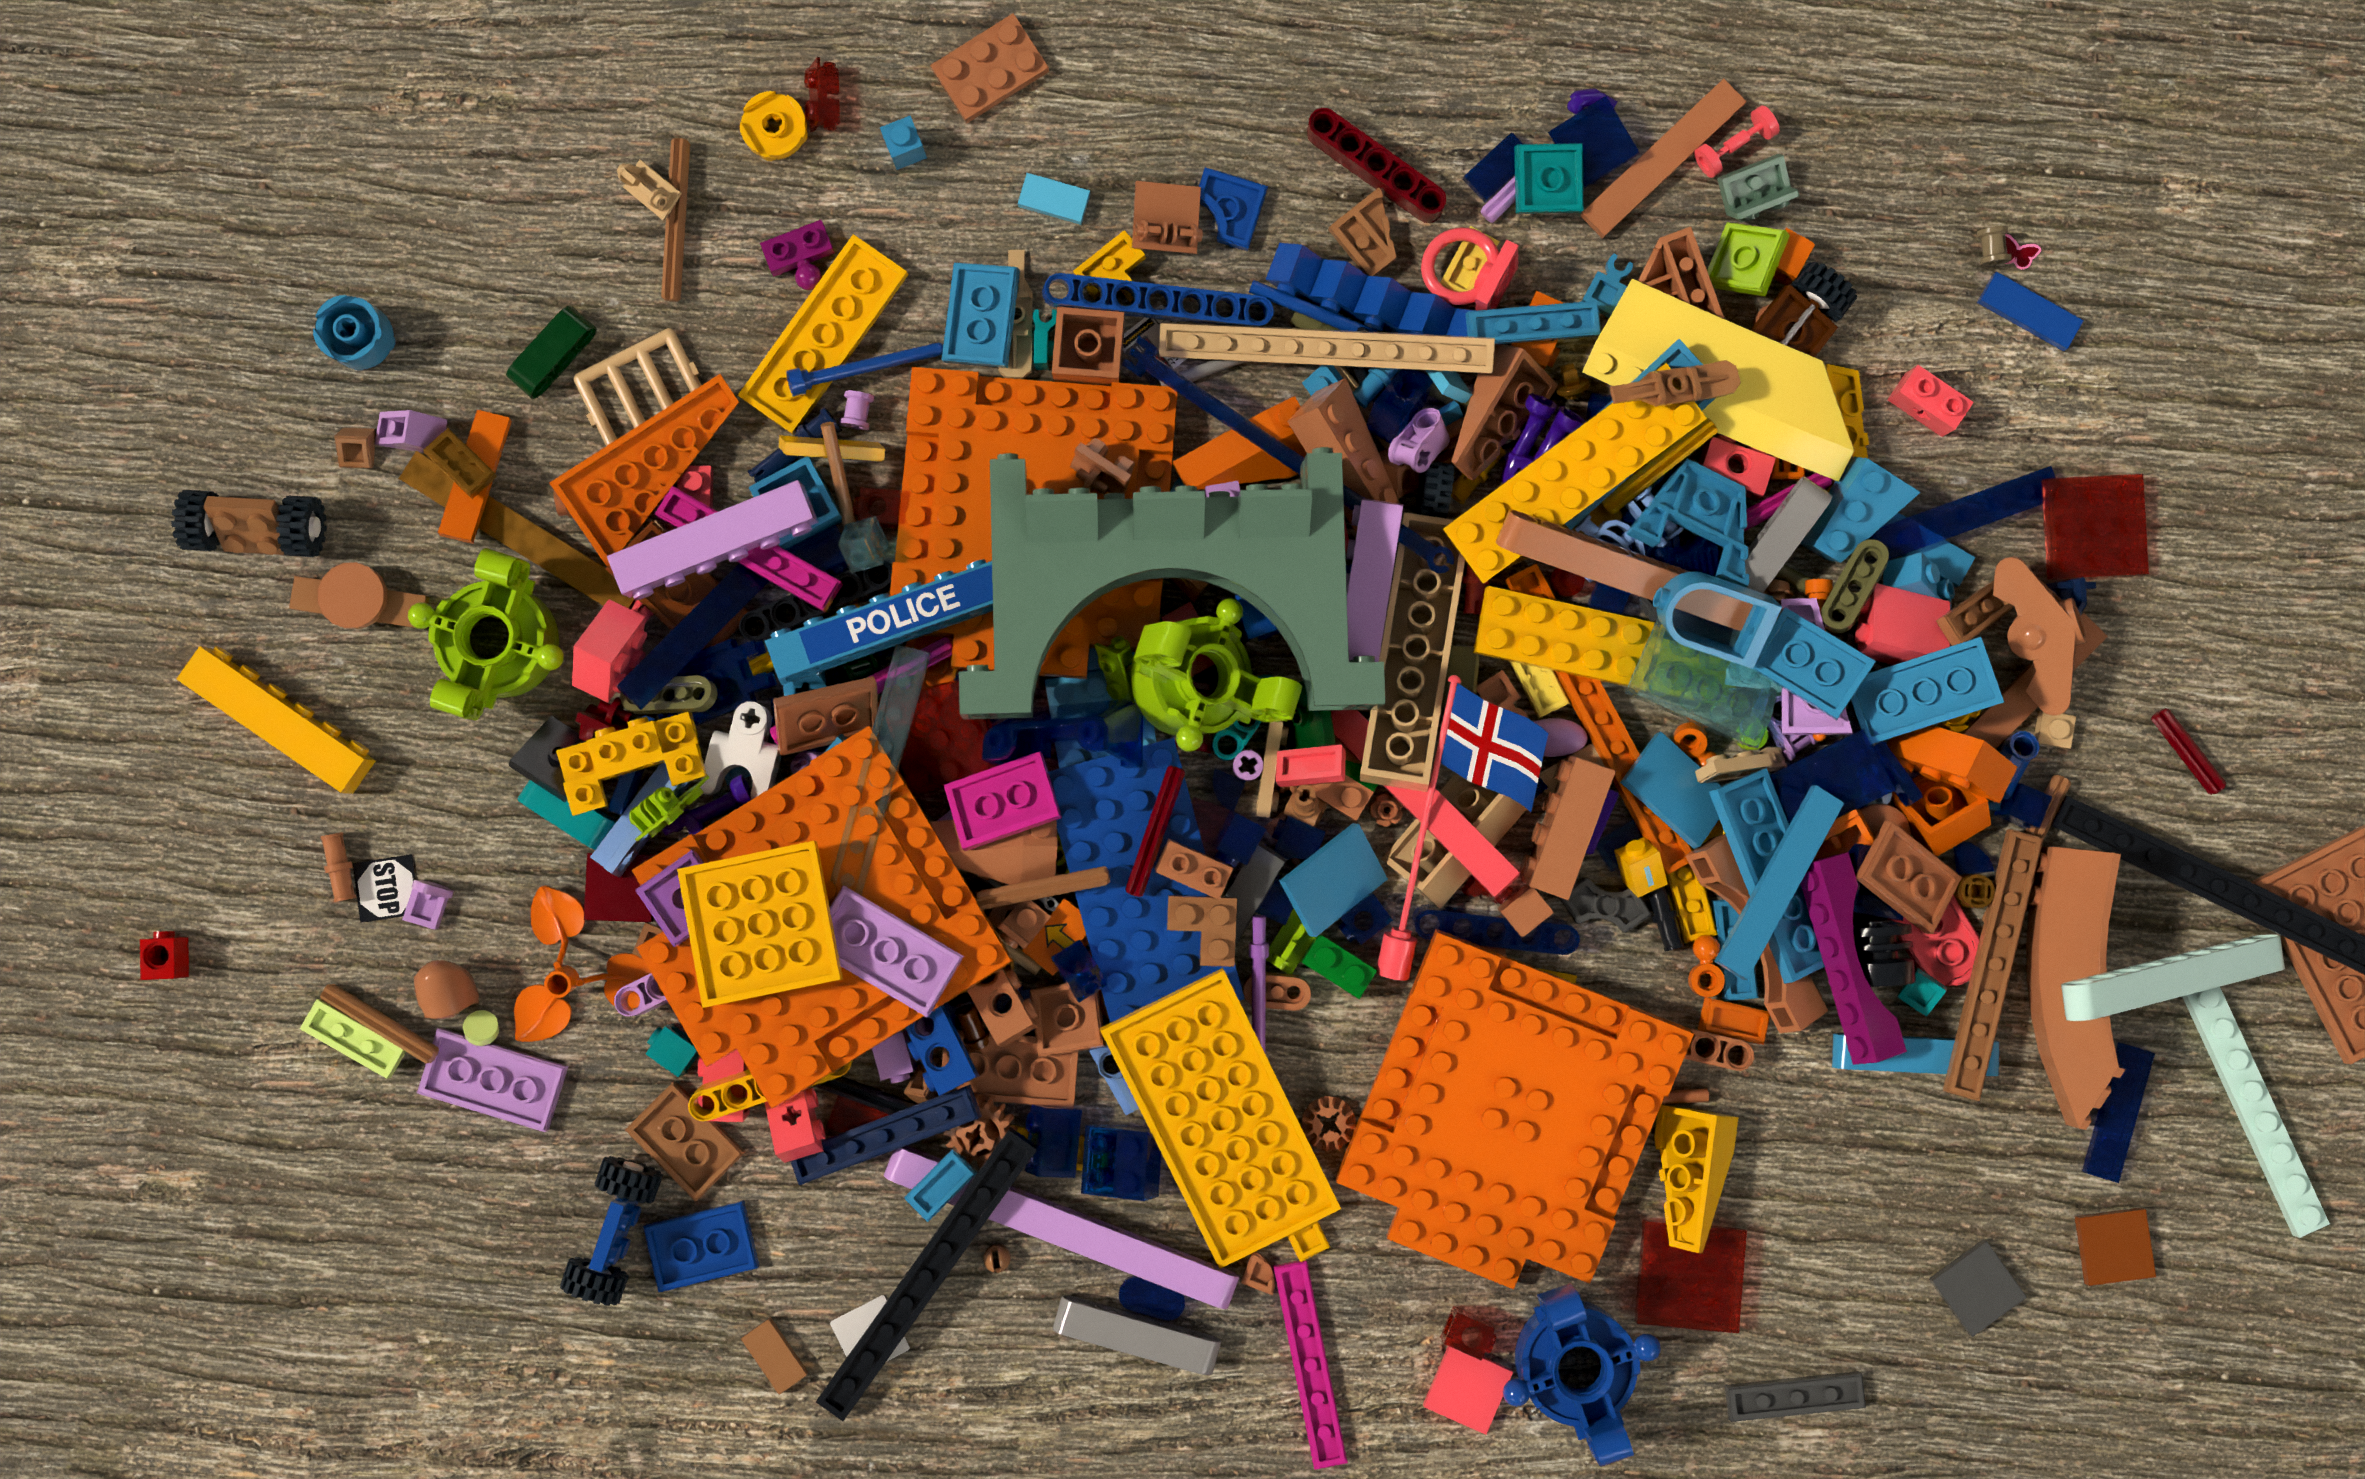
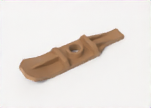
[1609,360,1741,407]

